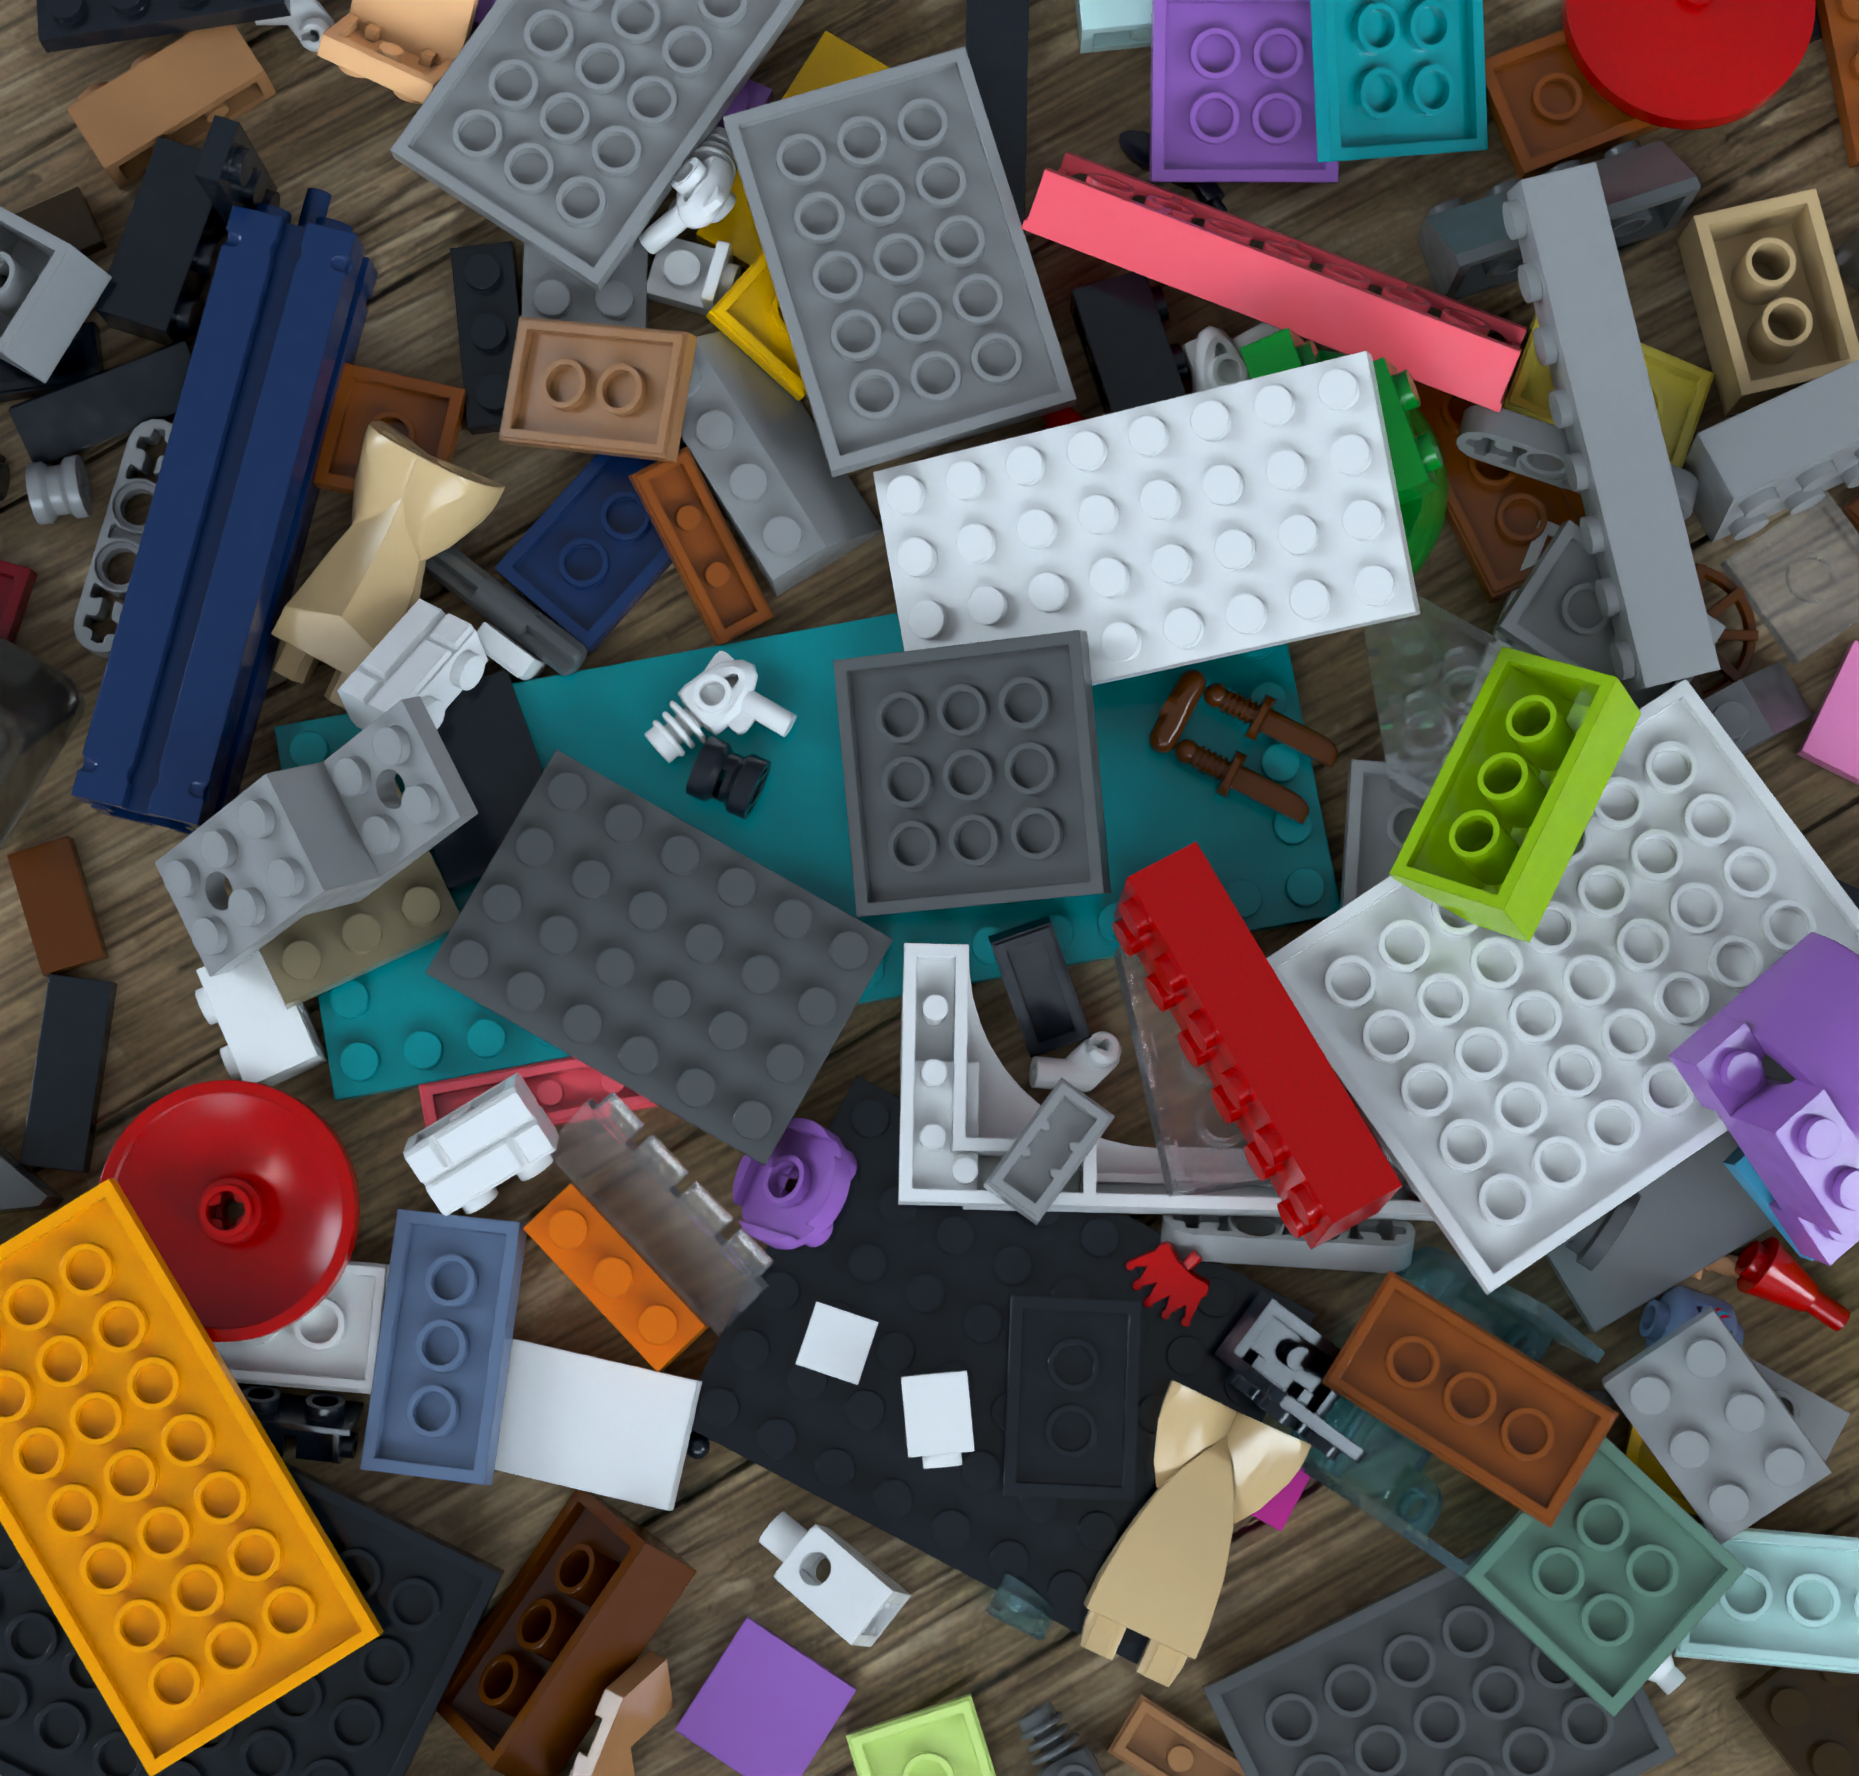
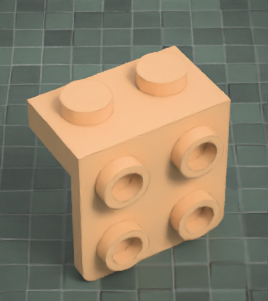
[317,0,479,104]

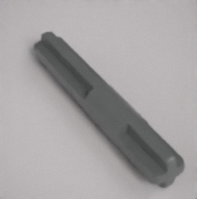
[424,546,588,676]

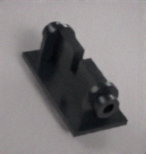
[241,1385,364,1464]

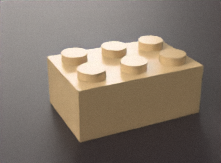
[1677,188,1859,416]

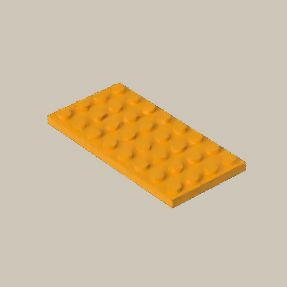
[0,1178,384,1776]

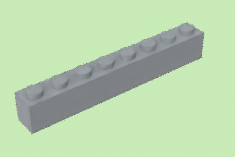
[1502,162,1721,692]

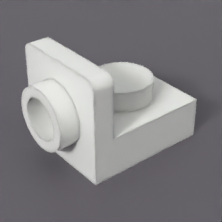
[647,238,741,316]

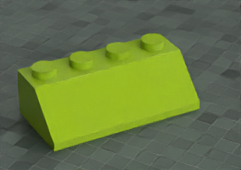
[1389,646,1641,943]

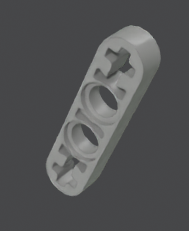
[1456,405,1699,520]
[73,419,173,658]
[1160,1214,1416,1273]

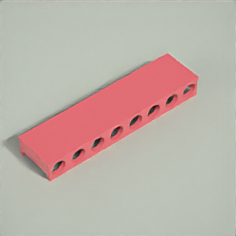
[1021,151,1528,413]

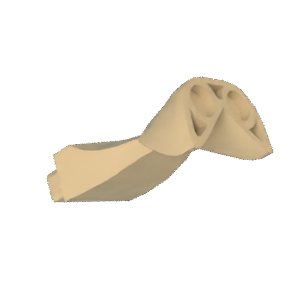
[271,421,505,710]
[1079,1380,1311,1687]

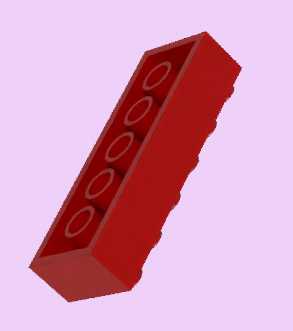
[1112,841,1402,1250]

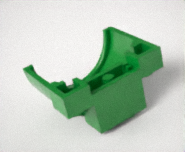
[1240,328,1448,576]

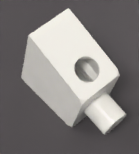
[759,1511,912,1647]

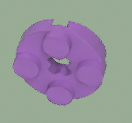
[733,1118,857,1250]

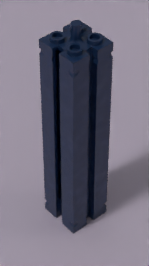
[71,188,378,835]

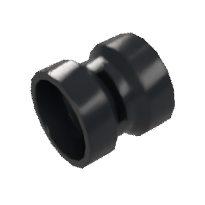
[686,736,771,820]

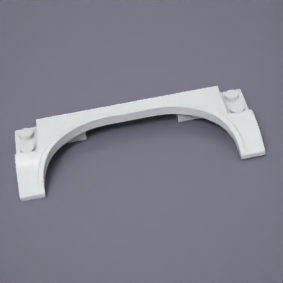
[898,943,1434,1221]

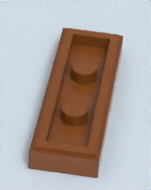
[628,447,774,646]

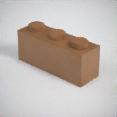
[66,24,276,190]

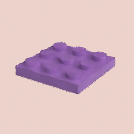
[1149,0,1339,183]

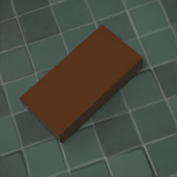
[7,836,109,978]

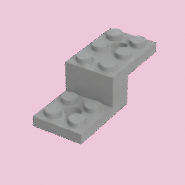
[155,696,478,977]

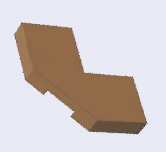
[569,1650,674,1776]

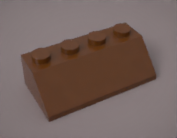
[437,1489,697,1776]

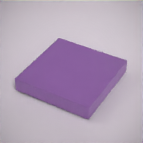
[675,1616,857,1776]

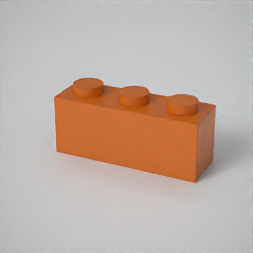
[523,1183,710,1372]

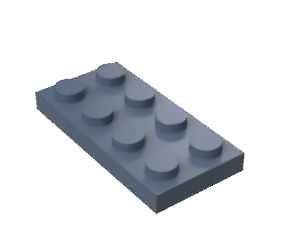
[360,1209,527,1485]

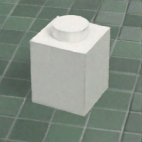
[901,1370,975,1469]

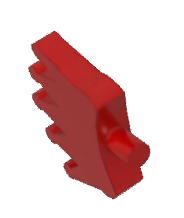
[1126,1241,1210,1327]

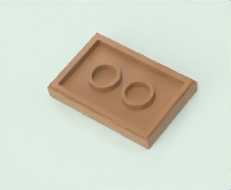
[499,316,697,463]

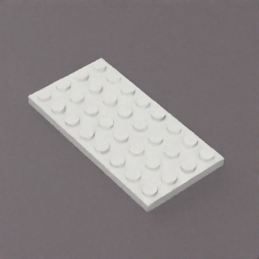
[873,351,1420,686]

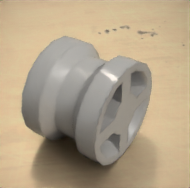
[25,455,93,525]

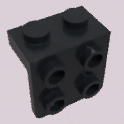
[1215,1290,1367,1463]

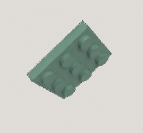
[1461,1437,1747,1717]

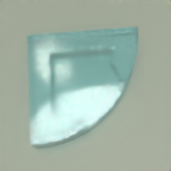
[986,1573,1053,1641]

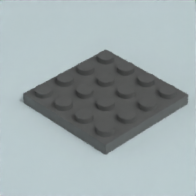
[833,630,1111,917]

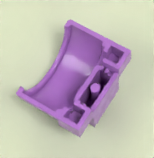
[1668,932,1859,1266]

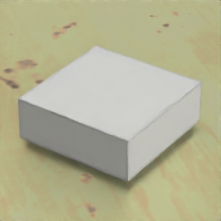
[477,622,547,681]
[796,1301,879,1385]

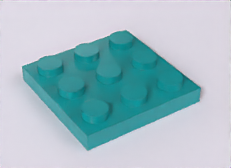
[1310,0,1488,162]

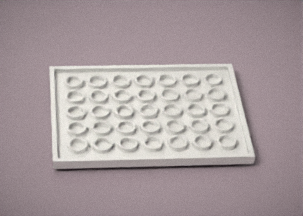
[1266,679,1859,1295]

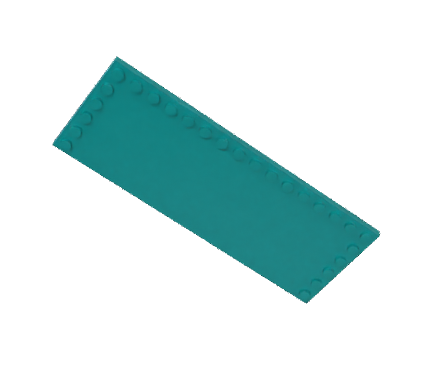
[274,613,1340,1101]

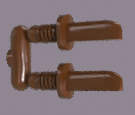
[1149,669,1338,825]

